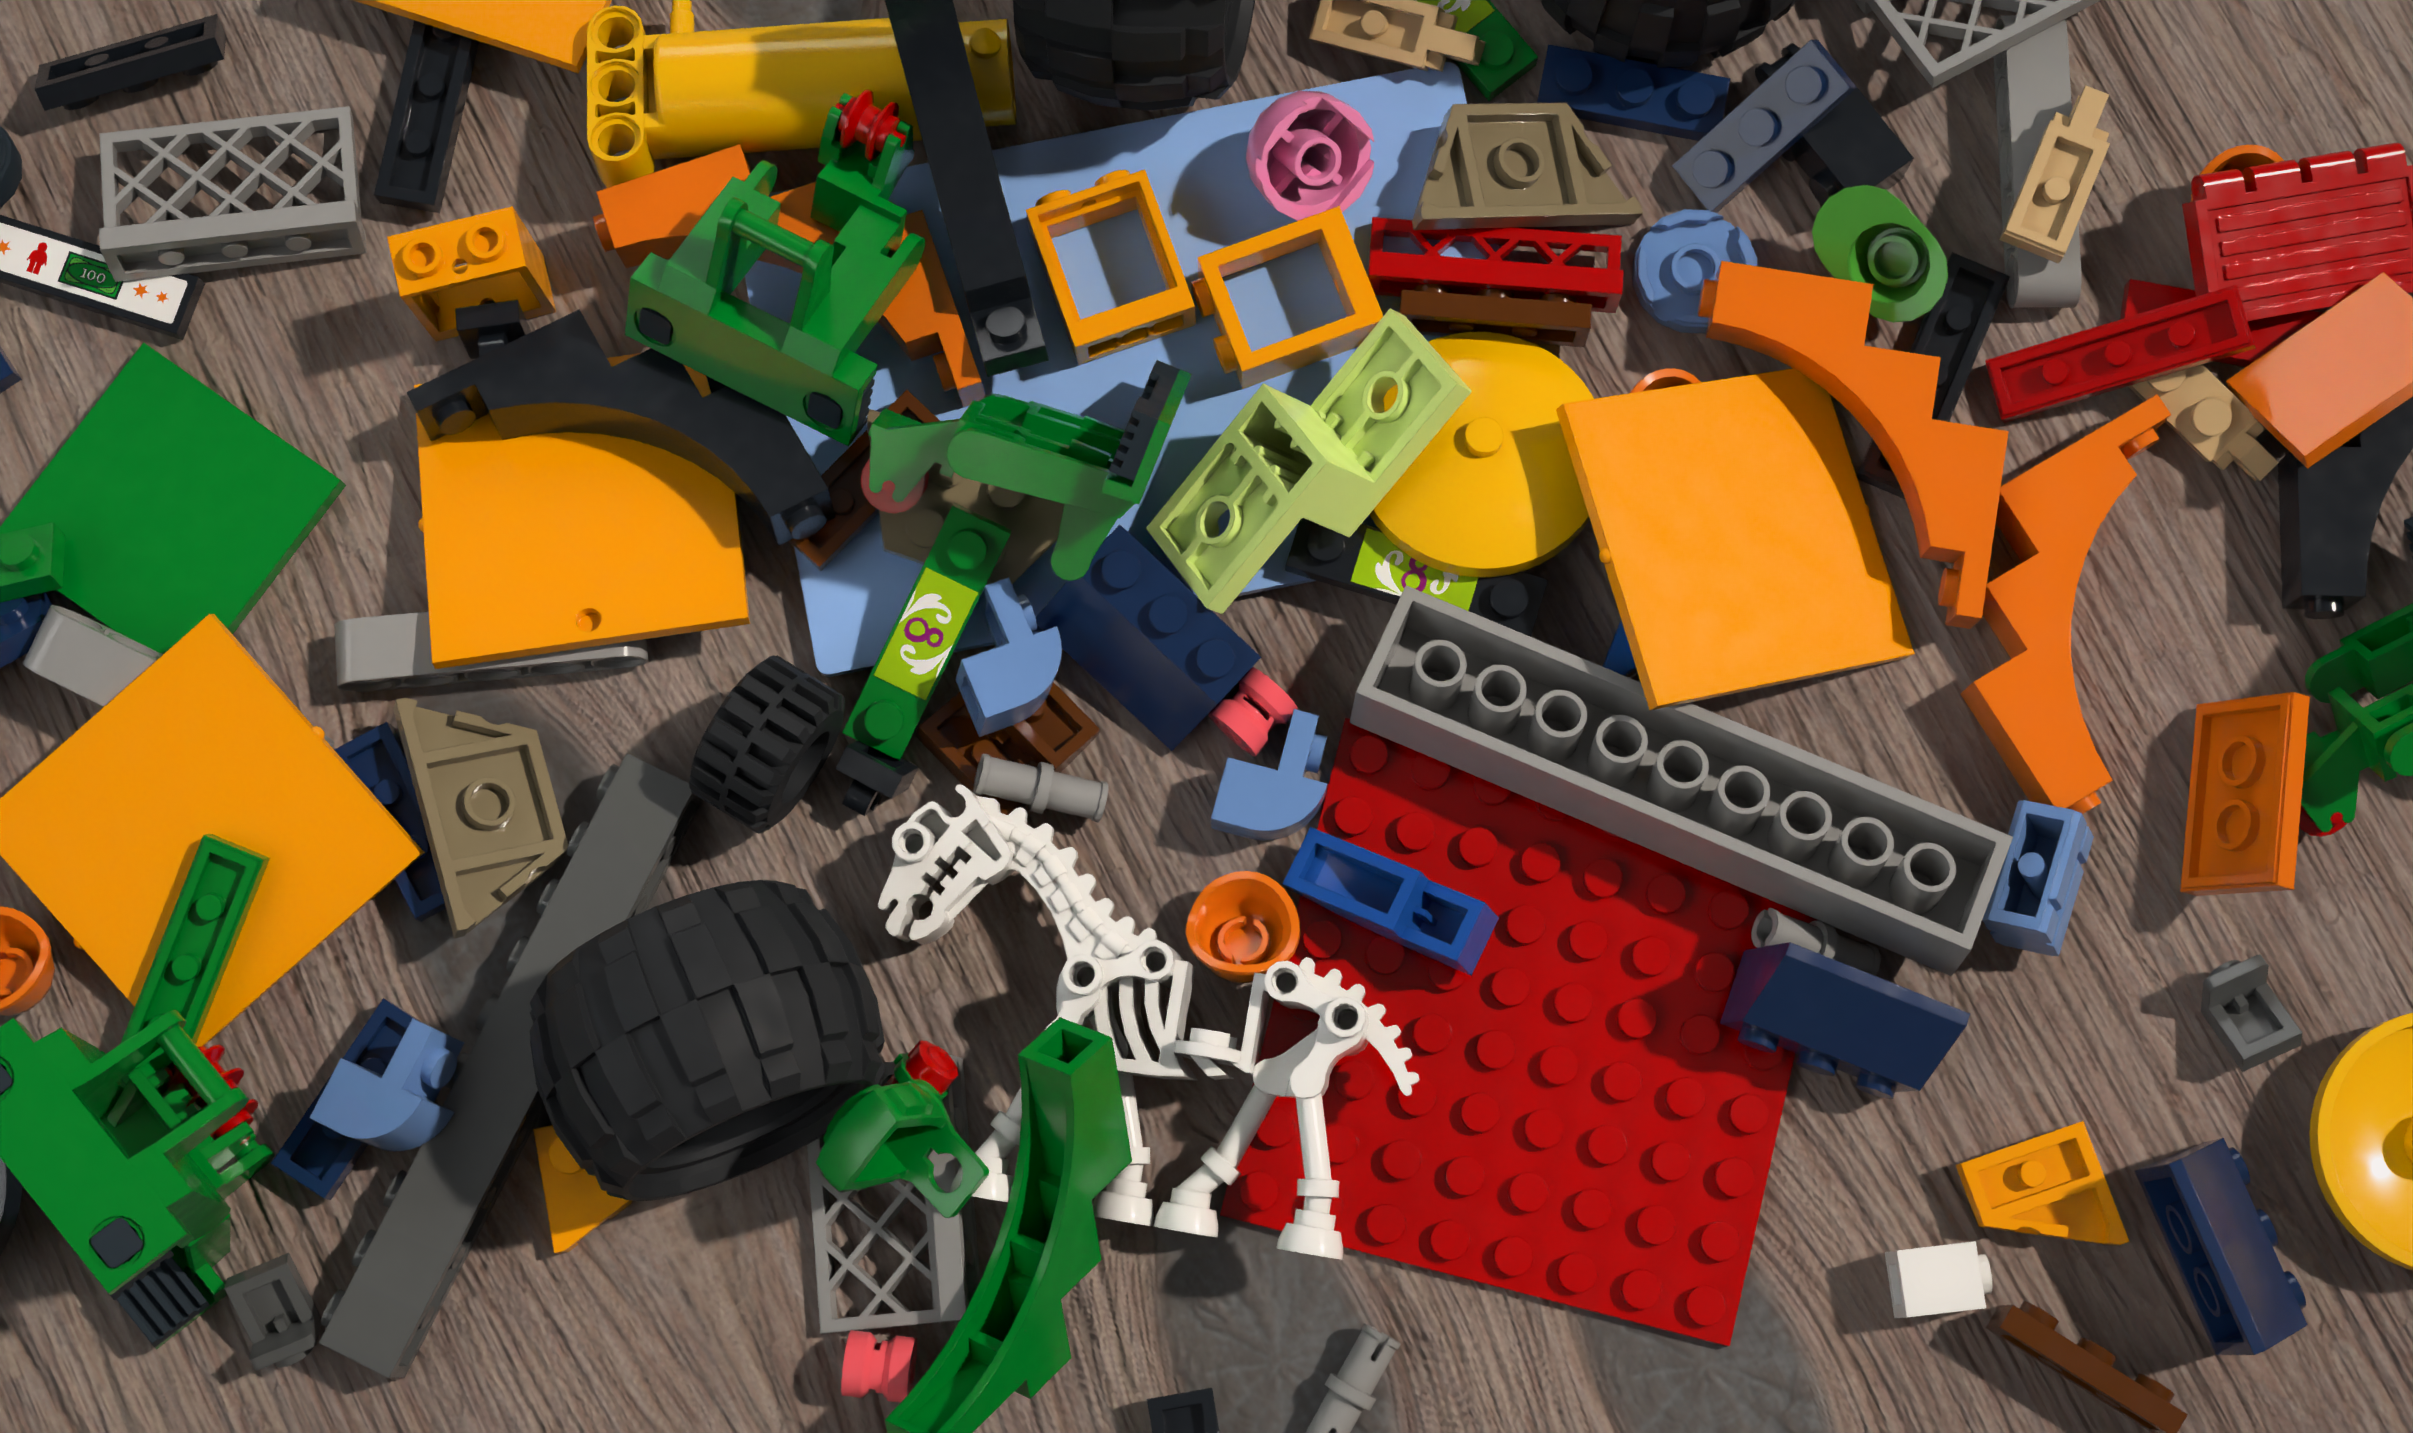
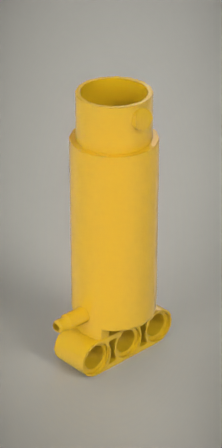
[587,0,1016,188]

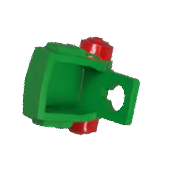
[816,1040,989,1218]

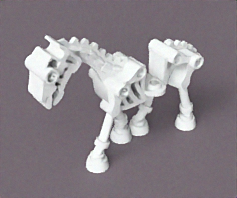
[878,784,1420,1260]

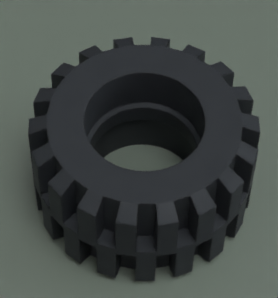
[689,655,845,834]

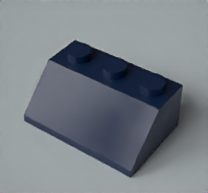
[1036,524,1261,751]
[1720,942,1970,1099]
[2135,1138,2308,1355]

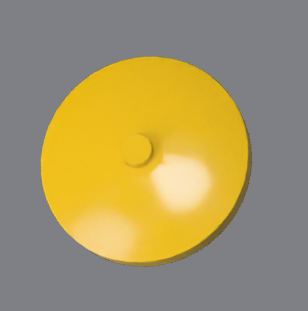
[1369,332,1594,577]
[2309,1013,2413,1270]

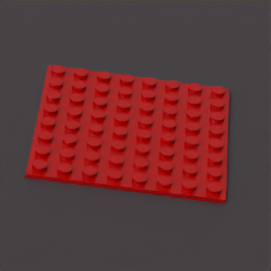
[1220,718,1817,1346]

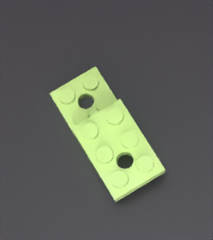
[1146,308,1472,614]

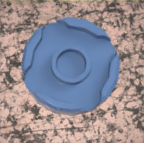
[1632,209,1757,333]

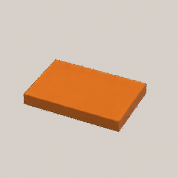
[2226,272,2413,469]
[2180,692,2310,896]

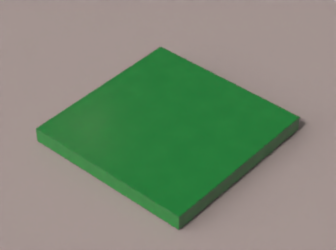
[0,342,346,654]

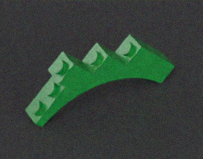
[885,1017,1132,1433]

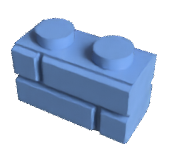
[1983,800,2094,956]

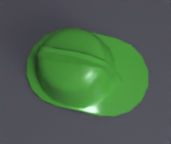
[1812,185,1948,323]

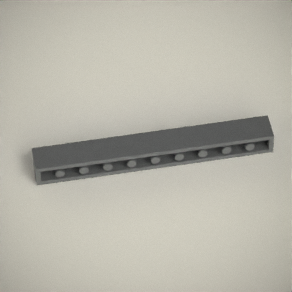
[319,753,703,1378]

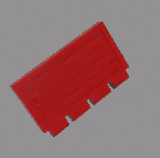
[2182,142,2413,321]

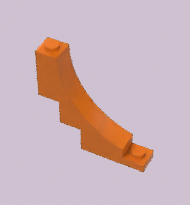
[593,144,986,407]
[1698,261,2009,629]
[1960,394,2171,814]

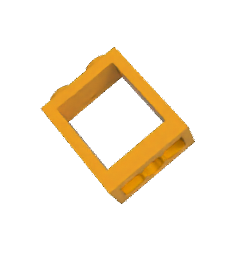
[1026,169,1196,365]
[387,206,556,341]
[1190,206,1383,389]

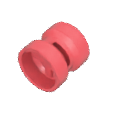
[1209,667,1298,757]
[841,1330,918,1403]

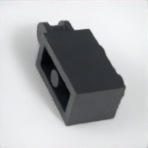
[1754,43,1914,205]

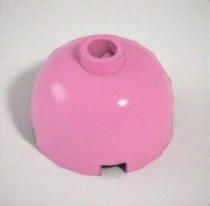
[1246,91,1374,221]

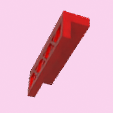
[1368,217,1624,313]

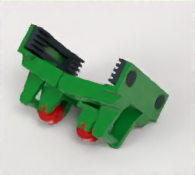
[0,1010,275,1349]

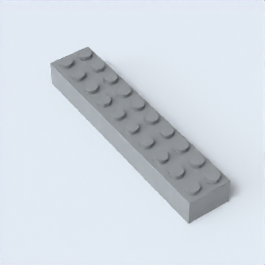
[1350,585,2013,976]

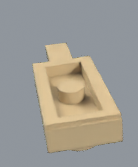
[1308,0,1486,72]
[2000,85,2110,264]
[2128,364,2279,481]

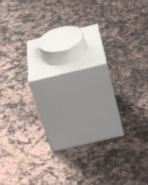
[1885,1241,1992,1318]

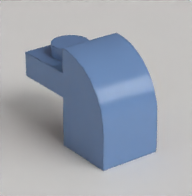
[955,577,1062,737]
[1211,709,1328,841]
[310,1018,464,1151]

